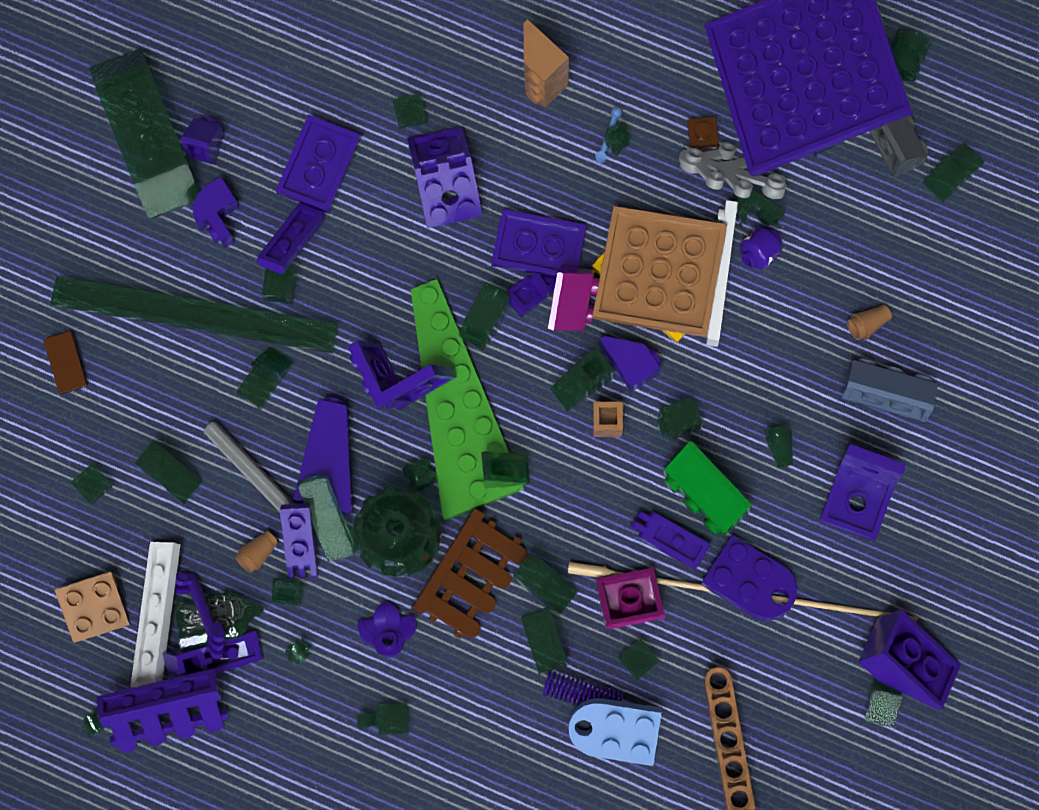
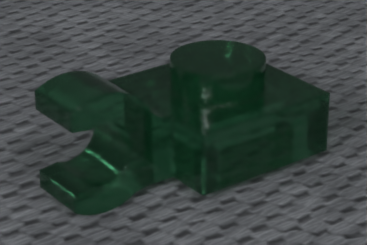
[357,703,409,736]

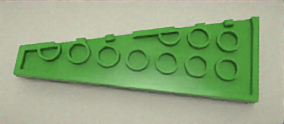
[411,279,524,521]

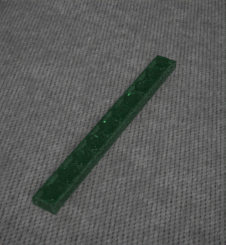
[50,276,338,354]

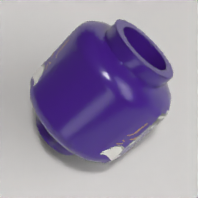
[740,227,782,270]

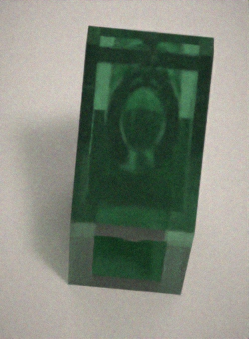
[459,282,511,350]
[550,348,614,412]

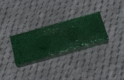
[297,474,357,562]

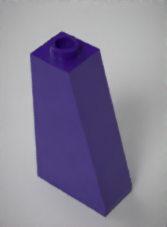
[293,397,353,517]

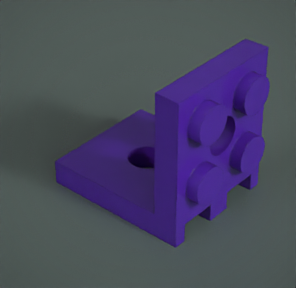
[407,126,483,228]
[348,341,457,410]
[819,444,906,542]

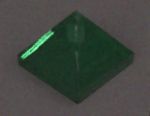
[272,578,303,607]

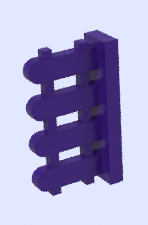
[96,669,228,752]

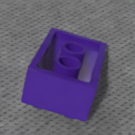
[858,609,961,711]

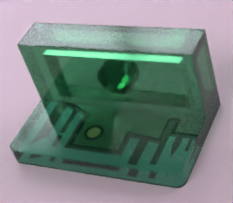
[521,606,567,675]

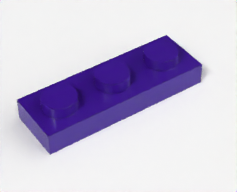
[257,203,324,275]

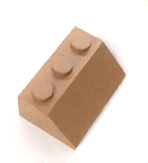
[523,19,569,108]

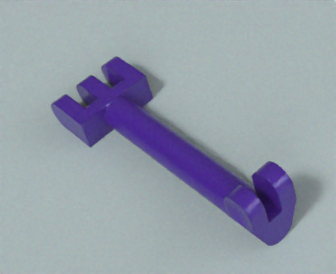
[175,573,225,659]

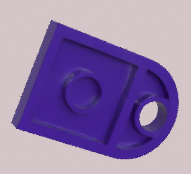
[701,535,797,621]

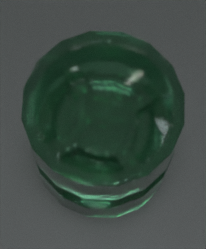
[891,29,931,82]

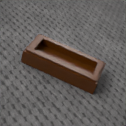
[43,331,88,395]

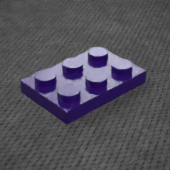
[275,115,361,214]
[491,209,587,278]

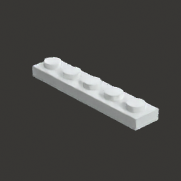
[706,200,738,347]
[130,542,180,688]

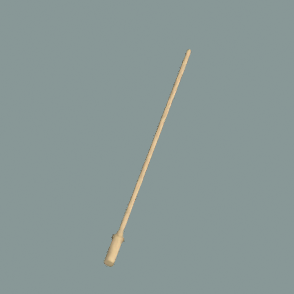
[568,562,918,623]

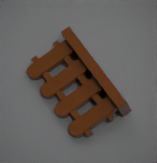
[410,509,527,639]

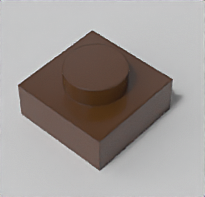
[687,117,719,149]

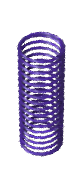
[542,670,624,706]

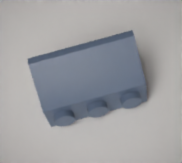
[841,359,938,422]

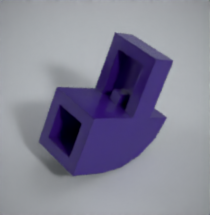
[193,177,239,248]

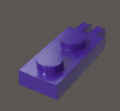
[630,511,711,571]

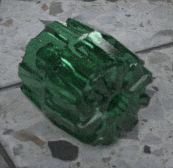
[353,486,442,579]

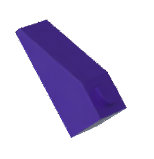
[163,631,262,679]

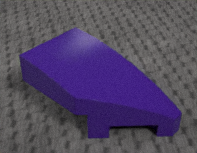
[503,272,556,317]

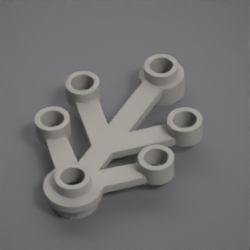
[679,142,787,199]

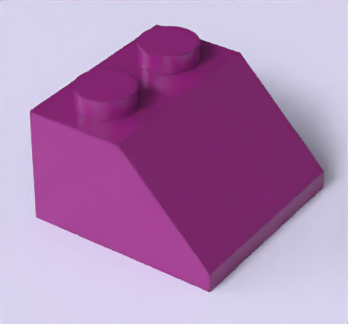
[548,264,599,331]

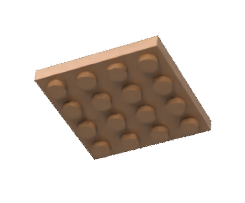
[593,206,727,338]

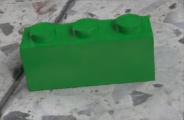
[663,441,752,538]

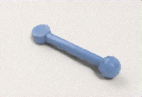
[595,107,622,163]

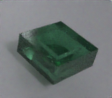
[393,94,427,129]
[71,463,113,505]
[618,638,660,681]

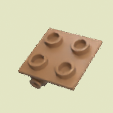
[54,571,130,643]

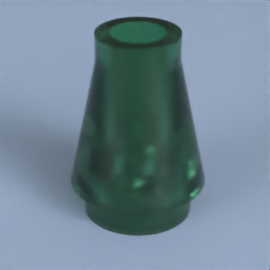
[764,424,794,468]

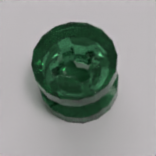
[402,459,438,492]

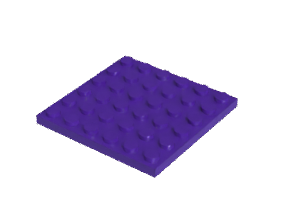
[704,0,913,176]

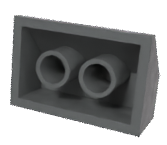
[869,115,928,178]

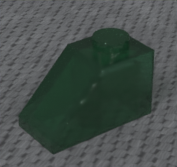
[135,441,202,504]
[513,552,578,615]

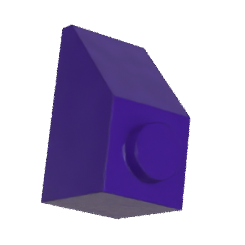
[180,118,224,165]
[599,336,662,392]

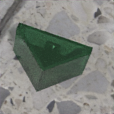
[481,451,530,488]

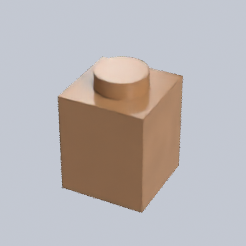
[593,402,623,437]

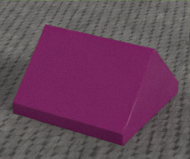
[596,568,665,629]

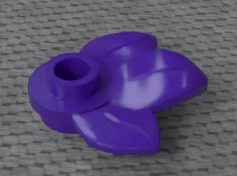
[357,601,416,658]

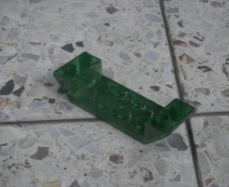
[89,48,199,220]

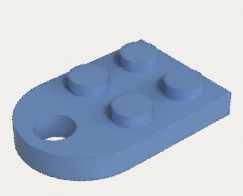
[569,698,662,766]

